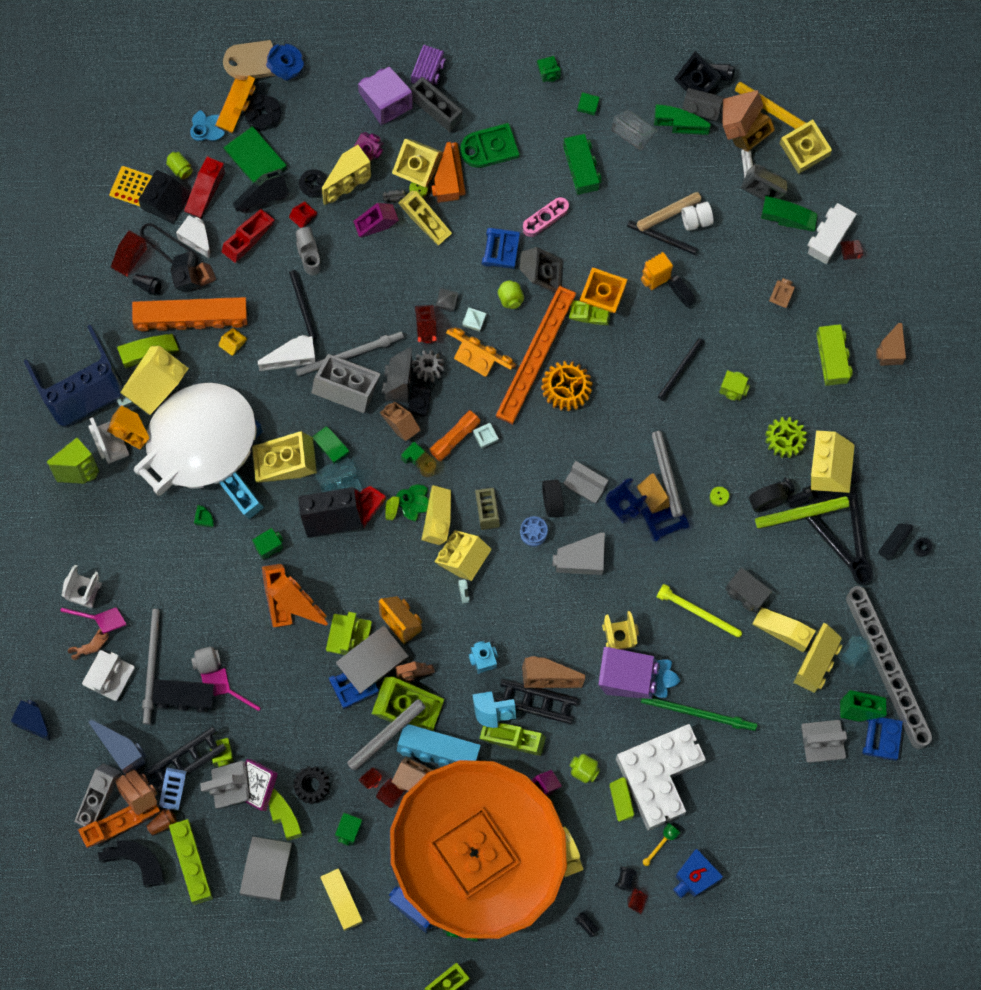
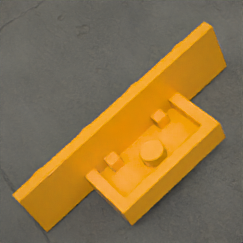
[215,75,256,133]
[446,327,517,377]

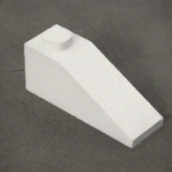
[258,335,315,371]

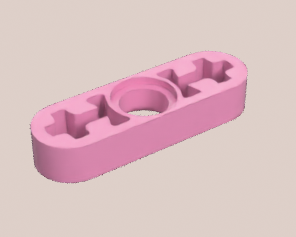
[523,197,569,237]

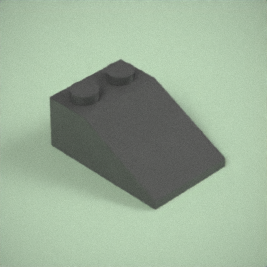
[382,348,413,403]

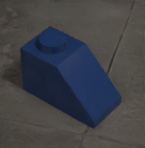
[10,700,51,741]

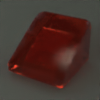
[840,240,863,260]
[376,777,405,808]

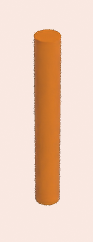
[451,142,466,196]

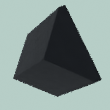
[674,51,721,94]

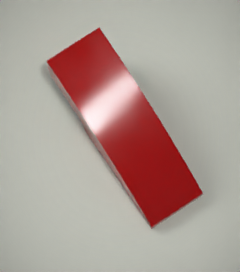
[221,209,275,263]

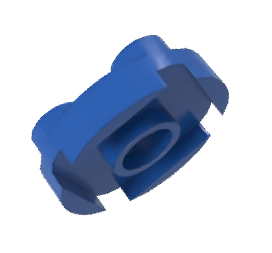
[266,44,304,81]

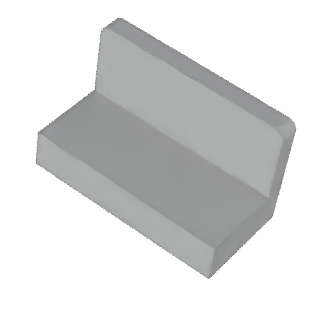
[564,461,608,504]

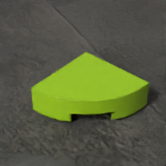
[385,496,399,520]

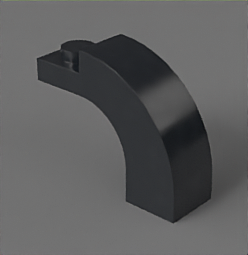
[98,840,166,888]

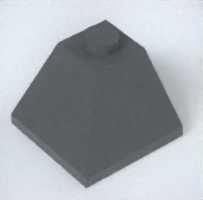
[520,247,563,294]

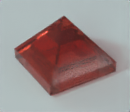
[358,767,382,789]
[628,888,648,914]

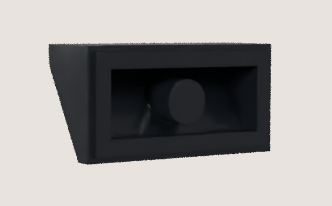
[878,524,913,561]

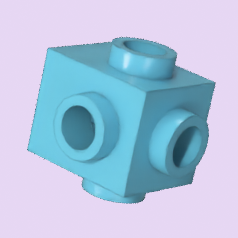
[468,641,498,674]

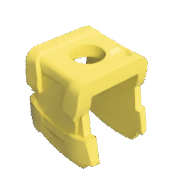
[602,611,639,650]

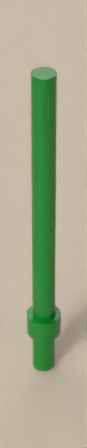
[641,698,757,731]

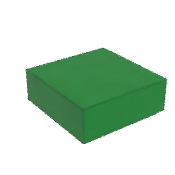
[577,92,600,116]

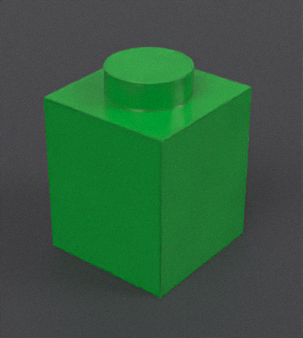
[252,528,284,561]
[335,813,363,846]

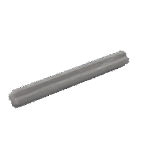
[652,431,683,517]
[347,699,426,770]

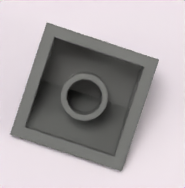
[741,164,787,200]

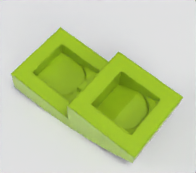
[569,301,611,325]

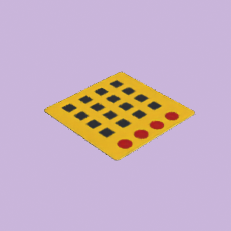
[109,166,152,206]

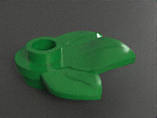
[396,484,429,521]

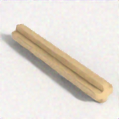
[637,192,702,231]

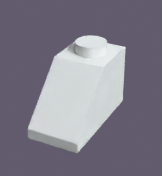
[176,215,211,258]

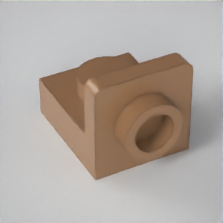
[769,278,795,308]

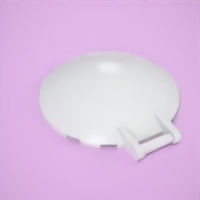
[134,383,256,496]

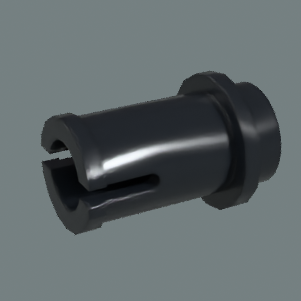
[574,911,600,938]

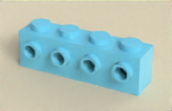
[397,724,481,767]

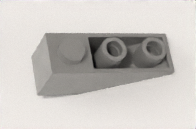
[74,763,121,826]

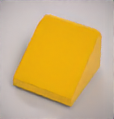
[219,328,247,356]

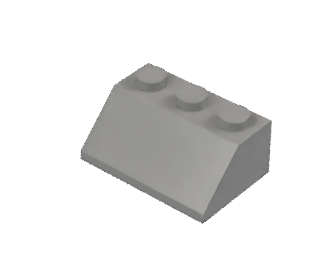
[311,354,380,413]

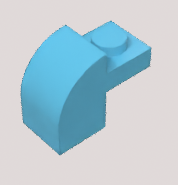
[472,691,516,728]

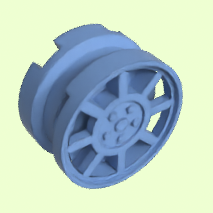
[520,516,548,547]

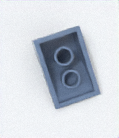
[89,720,146,775]

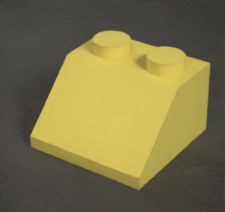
[392,139,443,187]

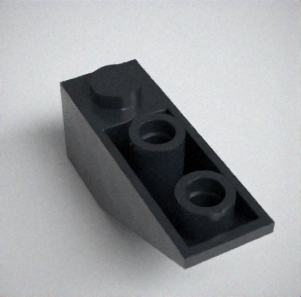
[233,169,289,212]

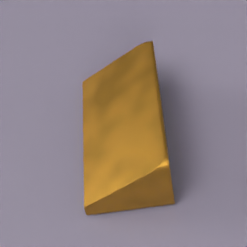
[637,473,670,514]

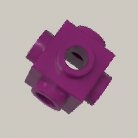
[354,131,384,161]

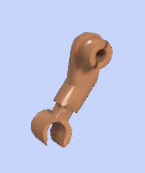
[68,629,109,660]

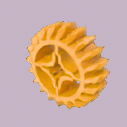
[541,361,592,412]

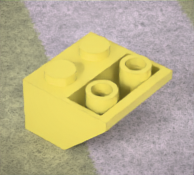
[434,530,492,581]

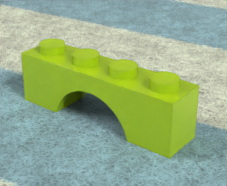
[169,819,213,905]

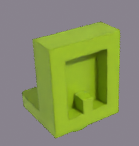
[210,738,234,768]

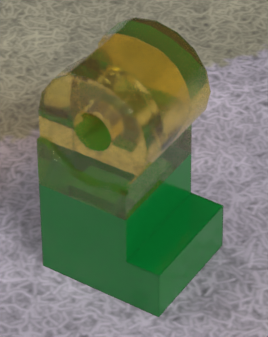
[401,442,436,477]

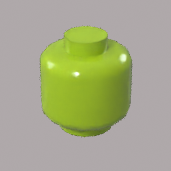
[497,280,524,309]
[569,754,600,783]

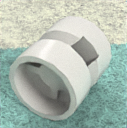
[681,202,713,231]

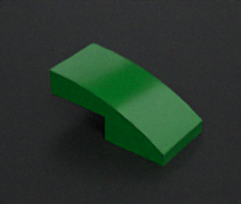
[312,426,349,464]

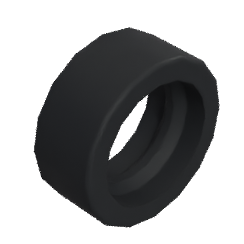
[542,479,564,517]
[749,483,788,512]

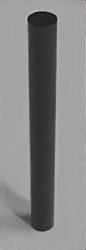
[627,220,698,255]
[289,270,317,340]
[658,338,704,401]

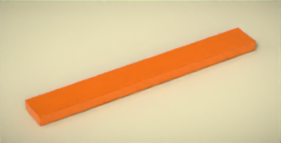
[496,286,576,425]

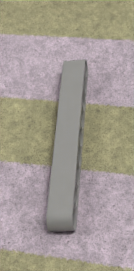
[846,586,932,749]

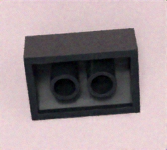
[298,487,364,538]

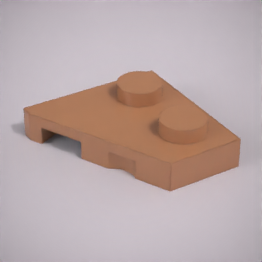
[396,661,435,683]

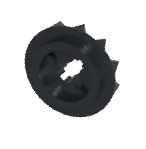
[299,169,327,198]

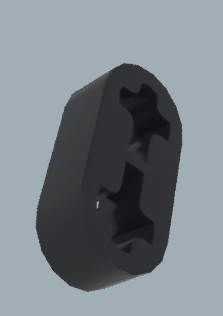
[667,274,696,308]

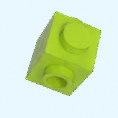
[719,370,750,401]

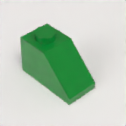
[840,690,887,722]

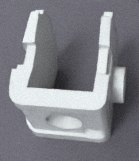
[62,565,102,608]

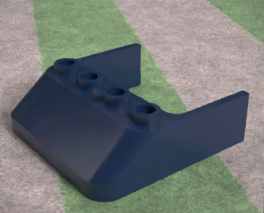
[24,325,124,427]

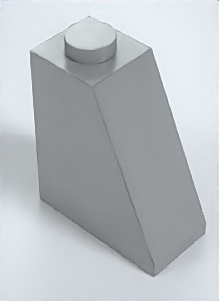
[553,533,605,575]

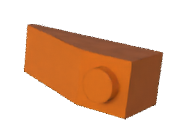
[431,142,459,203]
[262,564,292,628]

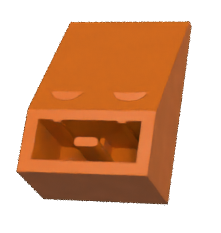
[266,574,328,625]

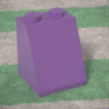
[358,67,412,126]
[598,647,660,699]

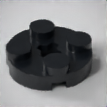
[244,94,281,131]

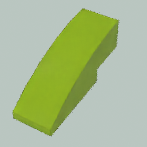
[117,334,179,369]
[479,723,546,756]
[268,788,302,841]

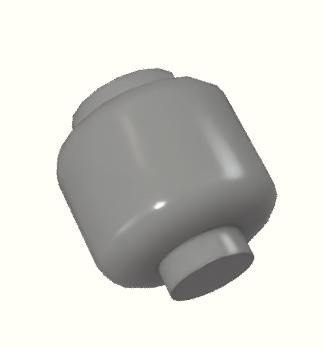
[191,647,221,674]

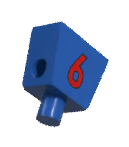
[673,849,723,898]

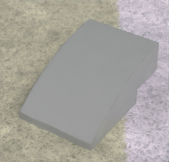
[336,626,408,693]
[240,837,292,902]

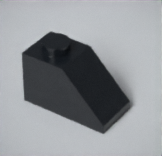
[171,251,201,292]

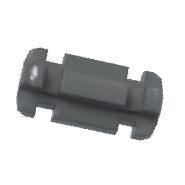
[383,189,405,202]

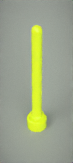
[656,583,742,637]

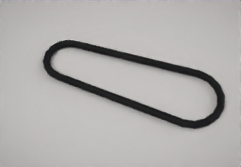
[140,223,198,265]

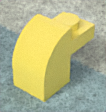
[554,826,583,877]

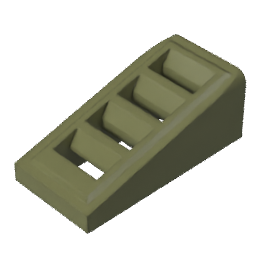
[475,488,500,530]

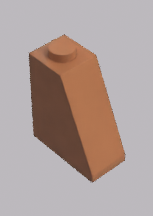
[723,90,763,140]

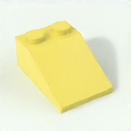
[120,346,189,415]
[252,431,317,483]

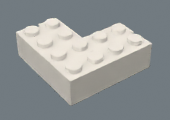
[616,724,706,831]

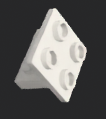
[82,650,135,701]

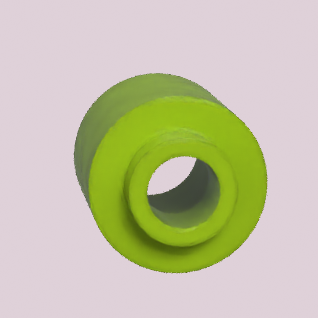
[166,152,193,179]

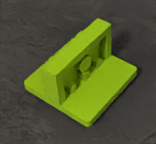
[326,612,372,655]

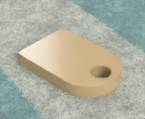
[223,40,276,80]

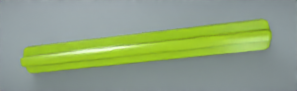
[755,496,850,528]

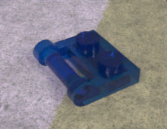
[640,504,689,542]

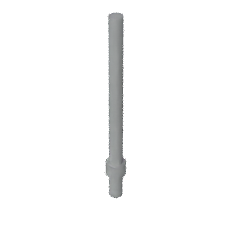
[295,331,404,376]
[142,609,160,725]

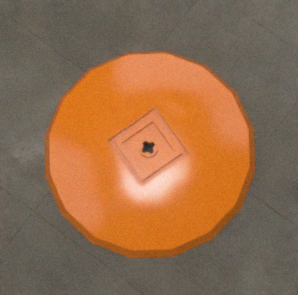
[390,760,567,939]

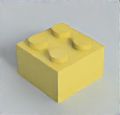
[780,120,832,174]

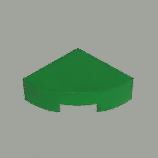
[194,505,214,528]

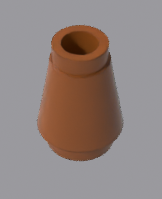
[146,809,178,836]

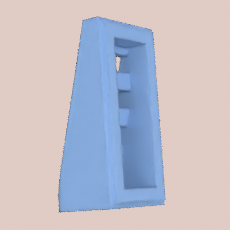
[159,767,187,810]

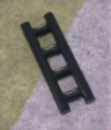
[496,679,578,724]
[147,726,227,793]

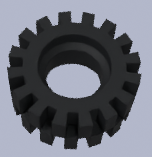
[293,766,330,804]

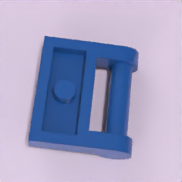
[481,228,520,269]
[328,673,379,709]
[862,717,903,761]

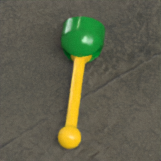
[643,823,680,866]

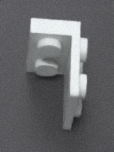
[88,418,129,464]

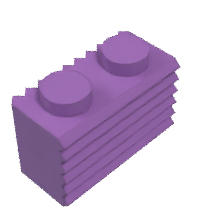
[411,45,446,86]

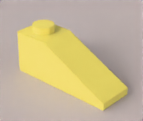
[398,191,452,246]
[422,485,451,545]
[752,607,815,652]

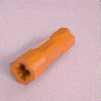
[430,410,481,462]

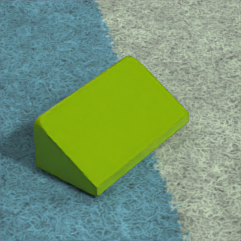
[609,777,634,822]

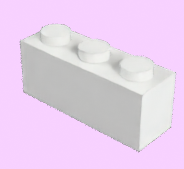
[807,203,856,264]

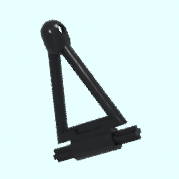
[787,471,873,585]

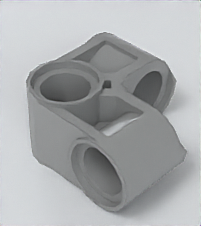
[295,227,321,275]

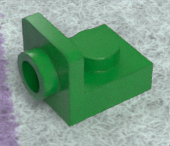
[537,56,561,82]

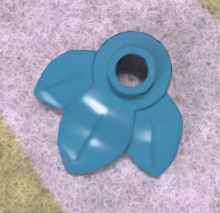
[190,110,225,141]
[653,659,680,698]

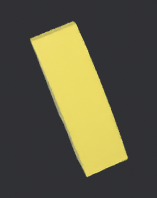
[320,868,363,931]

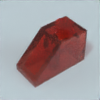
[111,230,147,277]
[415,305,437,343]

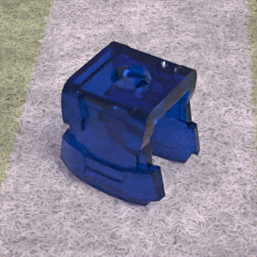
[605,478,647,523]

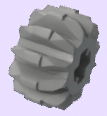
[413,350,444,382]

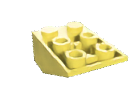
[322,145,371,205]

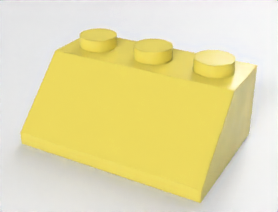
[811,431,855,493]
[793,623,842,693]

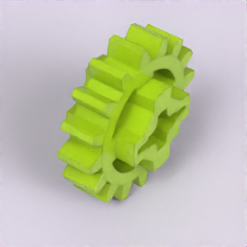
[765,417,807,458]

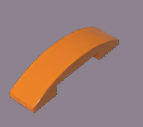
[78,805,160,848]

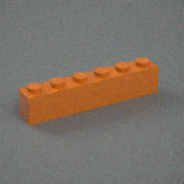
[132,297,248,331]

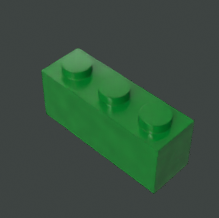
[563,134,602,195]

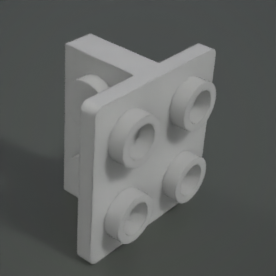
[801,720,847,763]
[200,761,249,809]

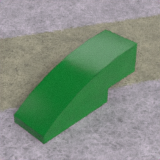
[654,104,710,135]
[761,196,817,232]

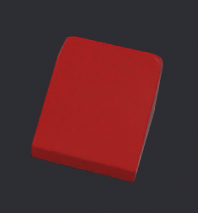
[289,201,317,228]

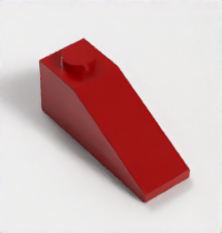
[184,156,225,219]

